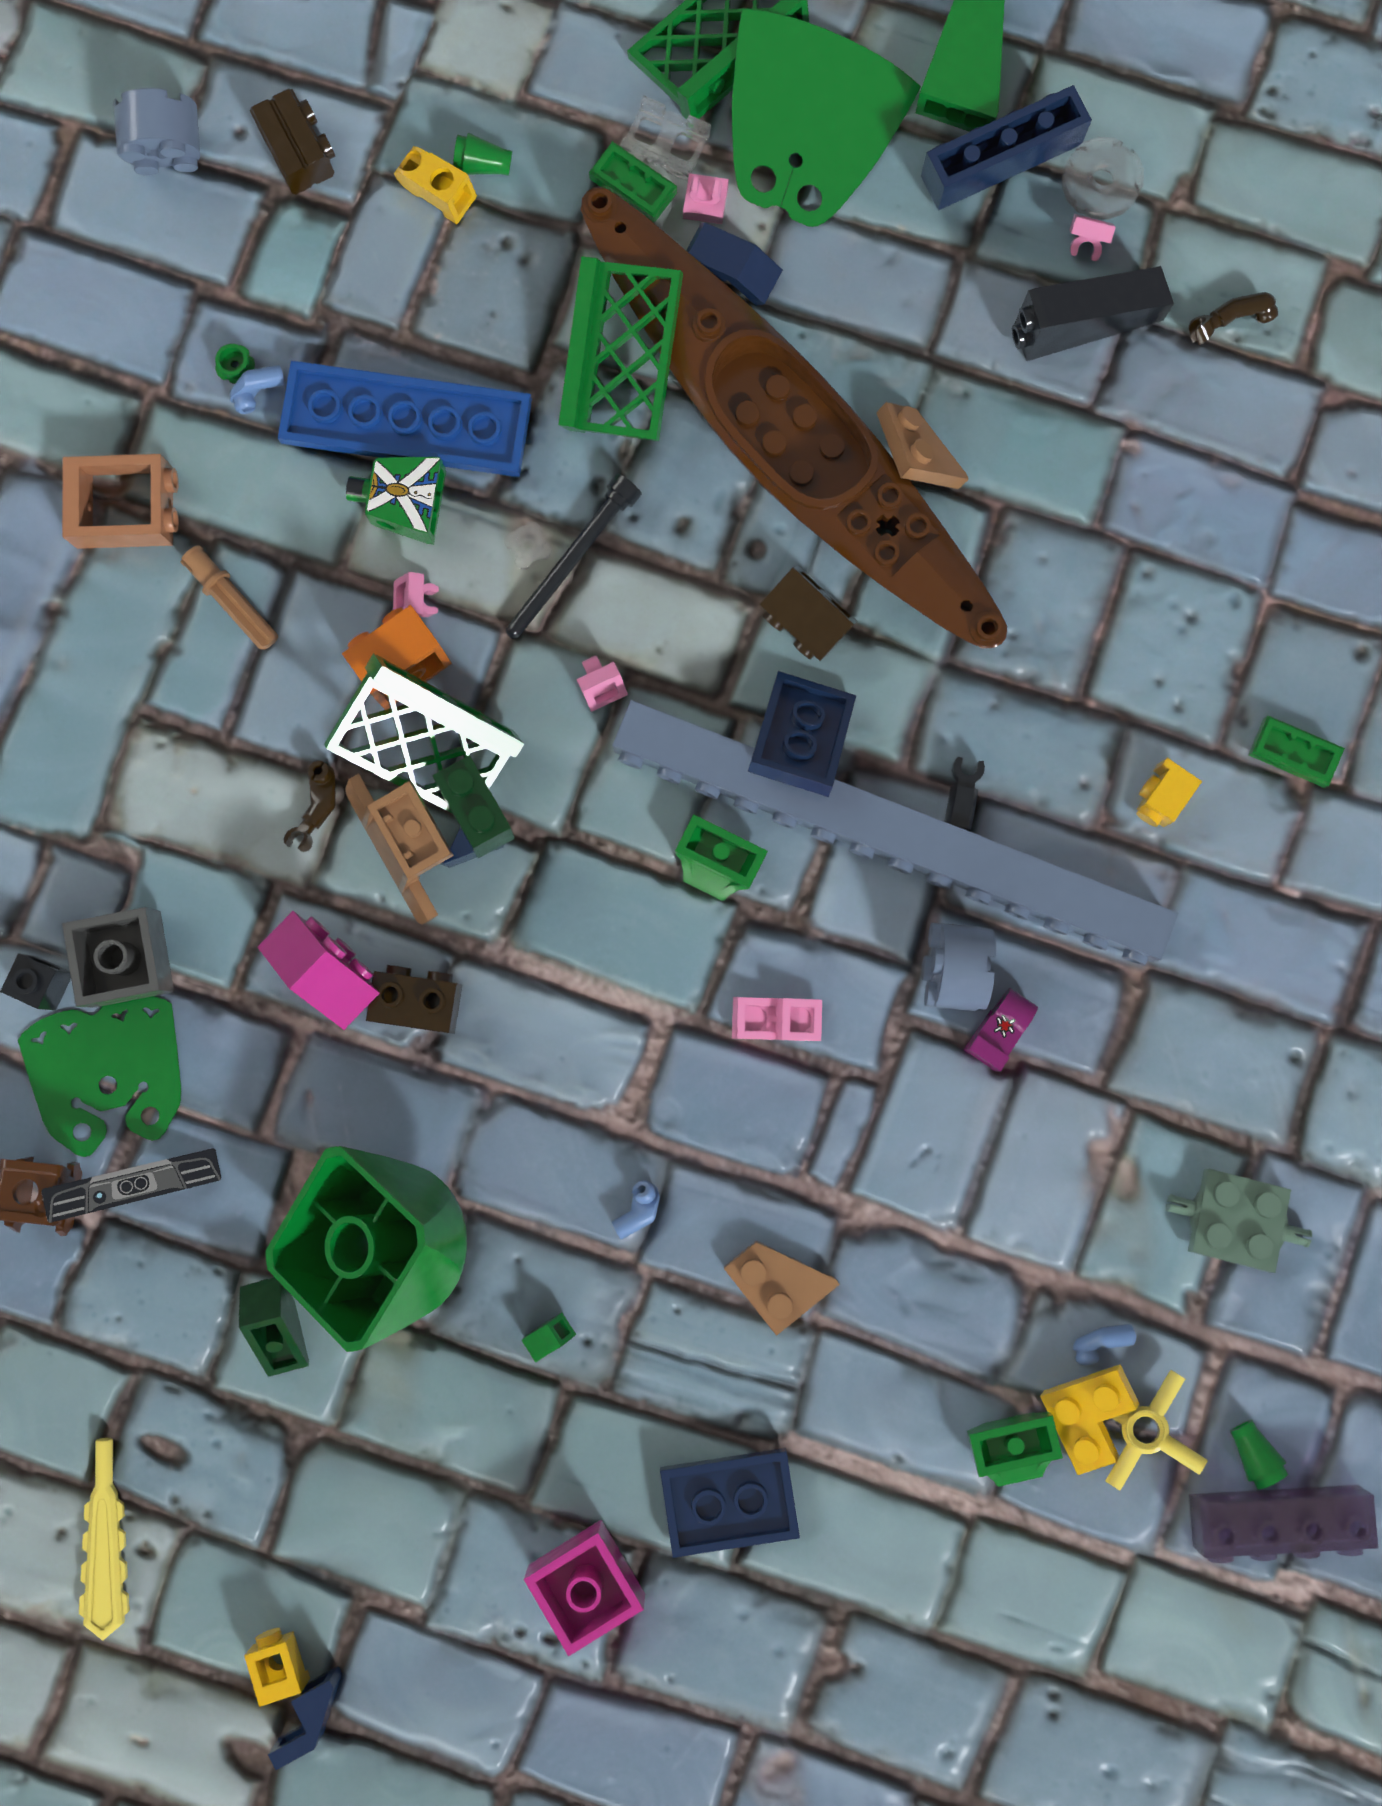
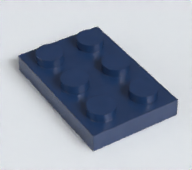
[748,671,856,797]
[660,1448,800,1558]

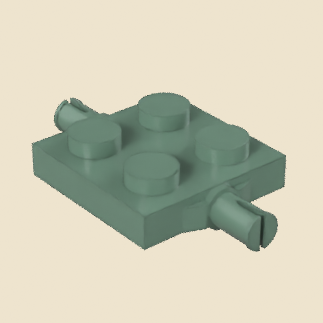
[1166,1169,1312,1273]

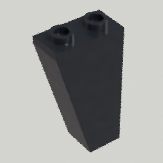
[1012,266,1174,361]

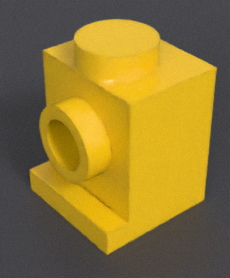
[1136,757,1202,827]
[244,1628,310,1707]

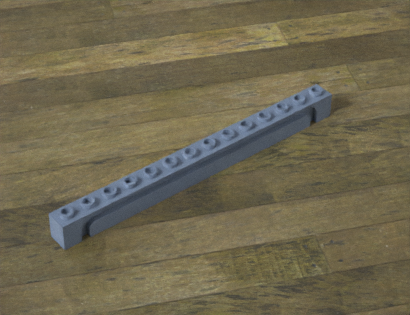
[612,700,1179,966]

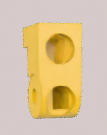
[394,146,477,225]

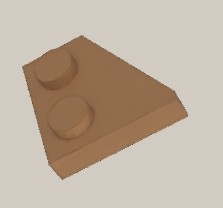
[876,402,969,489]
[724,1241,840,1336]

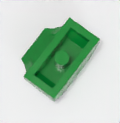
[675,814,768,901]
[967,1412,1063,1487]

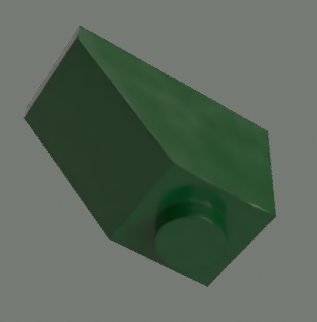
[239,1277,309,1377]

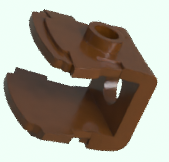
[0,1156,82,1236]

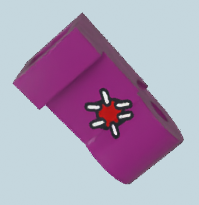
[963,988,1038,1071]

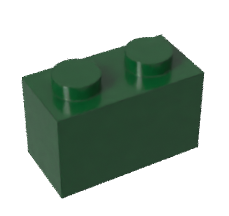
[432,755,515,858]

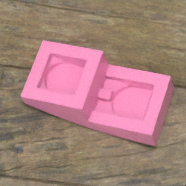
[732,997,822,1041]

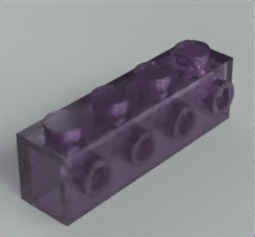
[1189,1485,1378,1563]

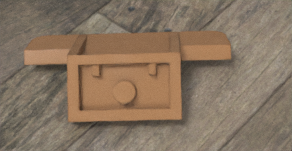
[345,773,454,925]

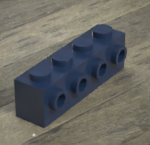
[921,85,1092,211]

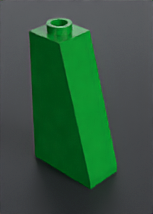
[915,0,1005,132]

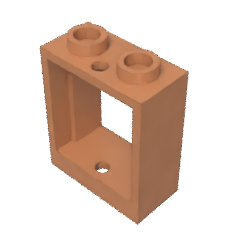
[62,454,179,549]

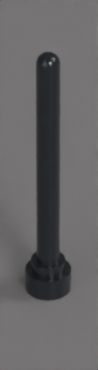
[506,473,642,639]

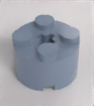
[113,88,200,175]
[921,923,996,1011]

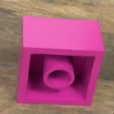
[257,911,379,1030]
[523,1519,645,1657]

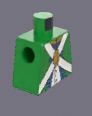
[346,457,447,545]

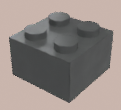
[62,907,174,1008]

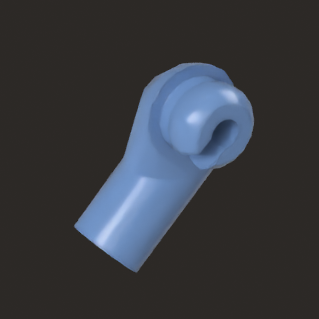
[230,365,284,414]
[612,1180,660,1240]
[1073,1324,1136,1365]

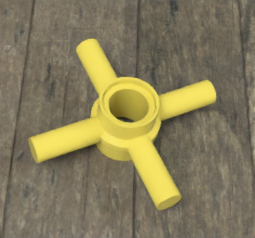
[1105,1370,1208,1491]

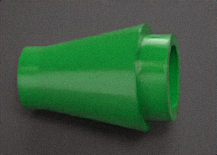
[453,133,513,176]
[1230,1420,1288,1490]

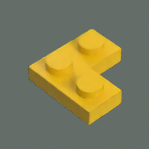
[1040,1364,1139,1475]

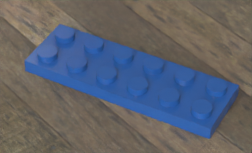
[278,361,532,477]

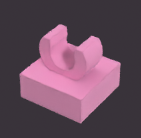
[683,173,729,224]
[1069,214,1116,261]
[393,572,439,617]
[576,656,628,712]

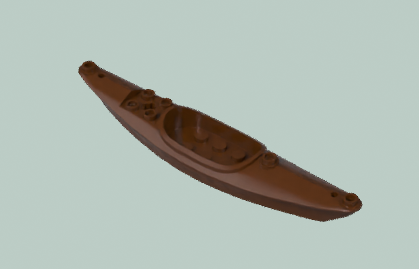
[581,187,1008,649]

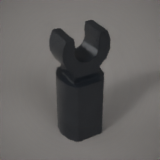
[944,757,985,832]

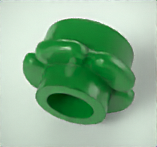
[215,344,255,384]

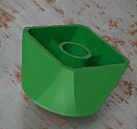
[265,1146,467,1352]

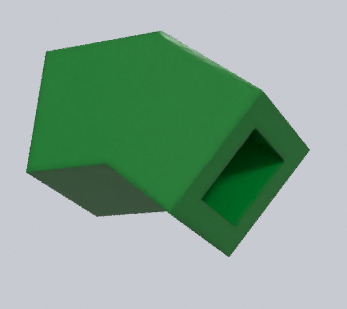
[521,1313,576,1363]

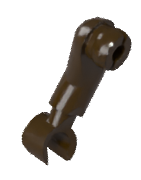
[1188,292,1278,345]
[283,760,336,852]

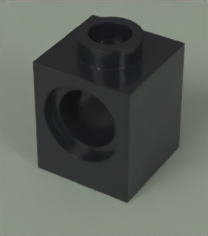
[0,953,71,1010]

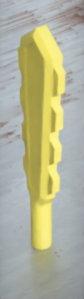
[79,1438,130,1641]

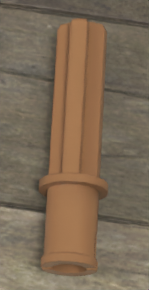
[180,545,278,650]

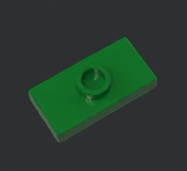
[589,141,677,223]
[1248,716,1345,788]

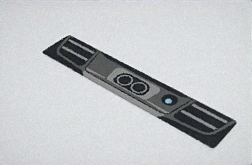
[41,1148,222,1223]

